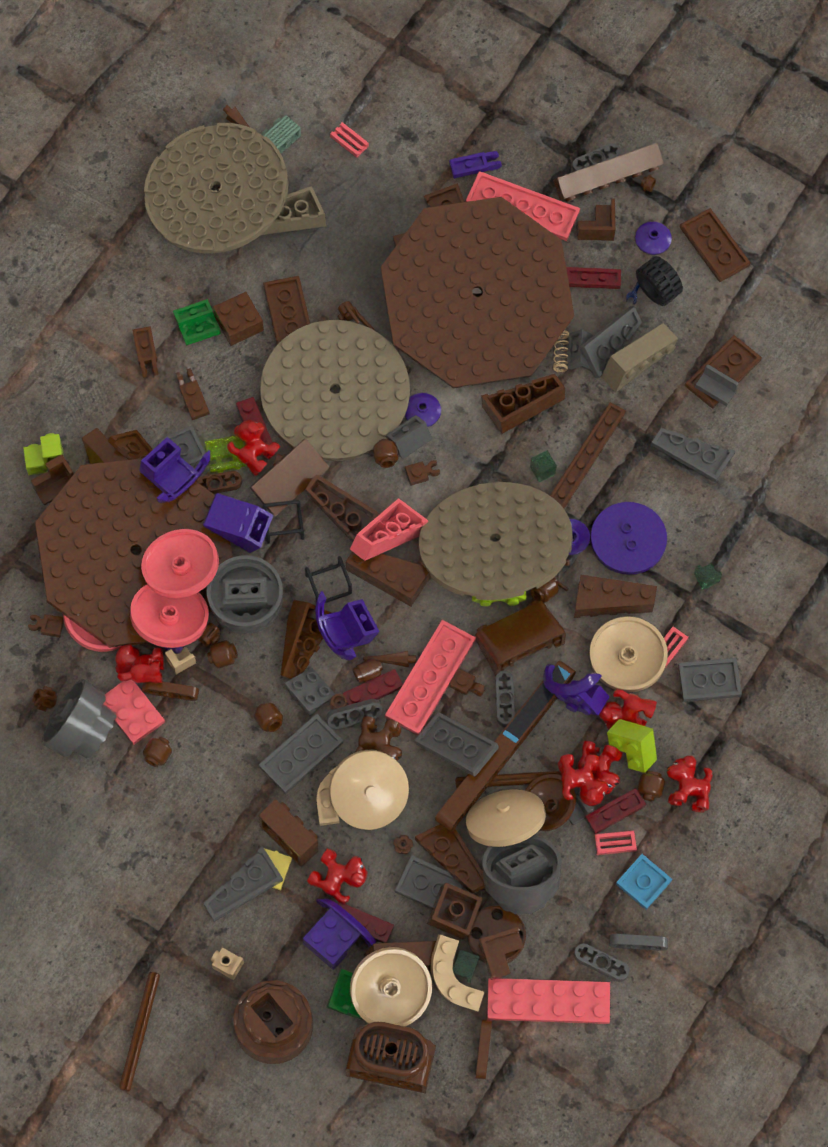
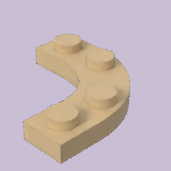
[317,767,339,826]
[430,934,484,1011]

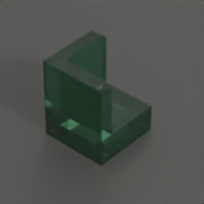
[530,450,557,483]
[694,563,722,590]
[453,949,479,983]

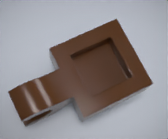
[449,668,485,697]

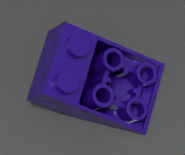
[203,493,274,553]

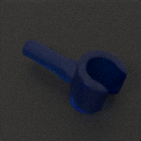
[626,282,640,304]

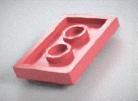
[103,680,165,745]

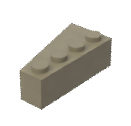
[262,186,326,235]
[601,323,678,392]

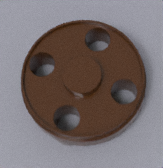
[467,906,526,963]

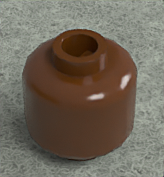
[373,439,399,468]
[530,578,559,603]
[207,640,238,668]
[254,703,283,732]
[143,737,172,767]
[637,771,665,801]

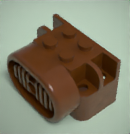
[345,1021,436,1094]

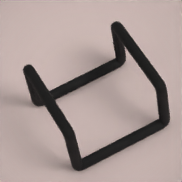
[263,500,305,544]
[305,556,352,603]

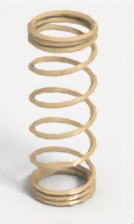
[553,330,569,372]

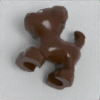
[355,716,402,761]

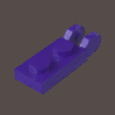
[449,151,502,178]

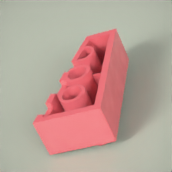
[350,498,428,561]

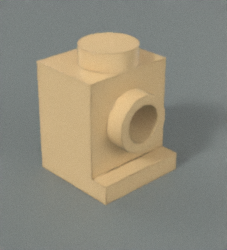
[211,947,244,980]

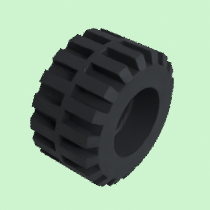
[636,256,683,306]

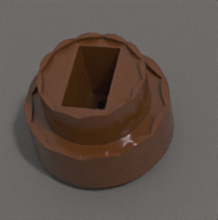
[234,980,313,1064]

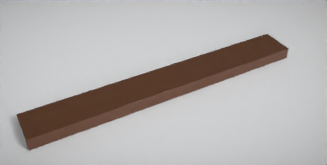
[550,402,626,509]

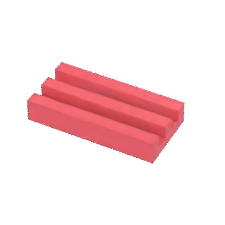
[330,122,369,158]
[664,627,689,668]
[594,831,637,855]

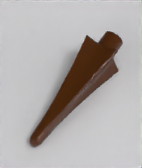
[223,105,249,127]
[363,651,417,668]

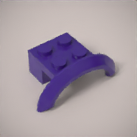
[139,437,210,503]
[316,591,380,660]
[543,664,610,715]
[303,899,376,970]

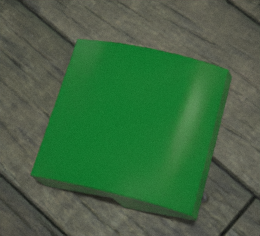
[173,299,221,346]
[327,969,364,1020]

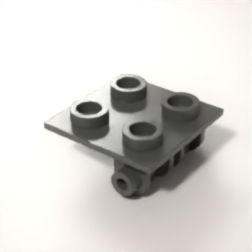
[284,668,335,716]

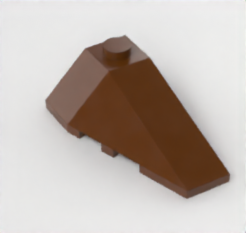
[281,600,331,679]

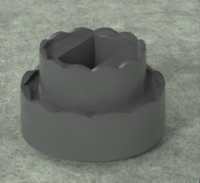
[207,555,283,634]
[41,679,116,759]
[482,835,562,915]

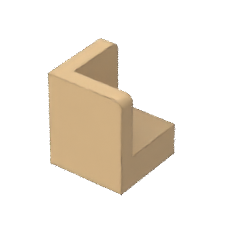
[165,647,196,675]

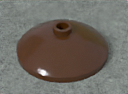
[525,774,576,831]

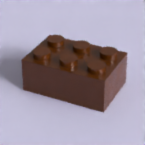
[258,799,318,867]

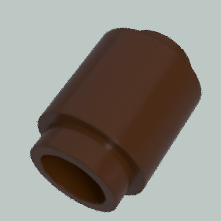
[353,658,383,683]

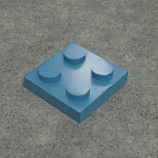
[616,854,673,910]

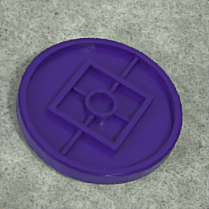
[591,502,667,575]

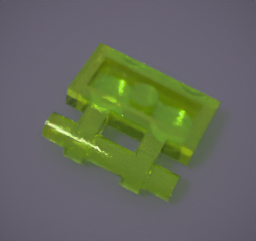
[205,436,247,473]

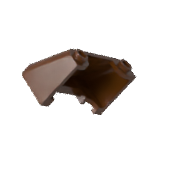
[475,600,566,676]

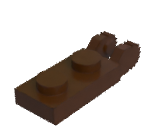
[132,326,158,378]
[176,368,210,420]

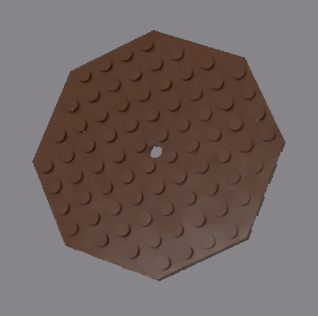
[380,197,575,389]
[35,458,233,648]

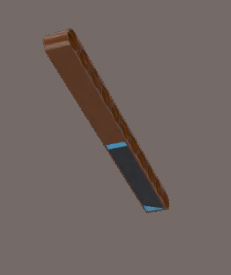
[435,661,576,832]

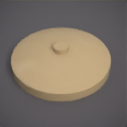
[589,617,668,692]
[329,750,409,830]
[466,789,546,847]
[350,947,432,1026]

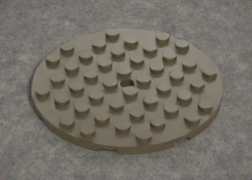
[144,123,288,253]
[260,320,410,461]
[419,482,573,600]

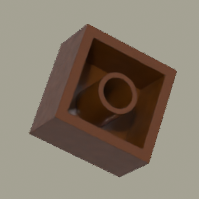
[213,292,264,346]
[427,882,482,939]

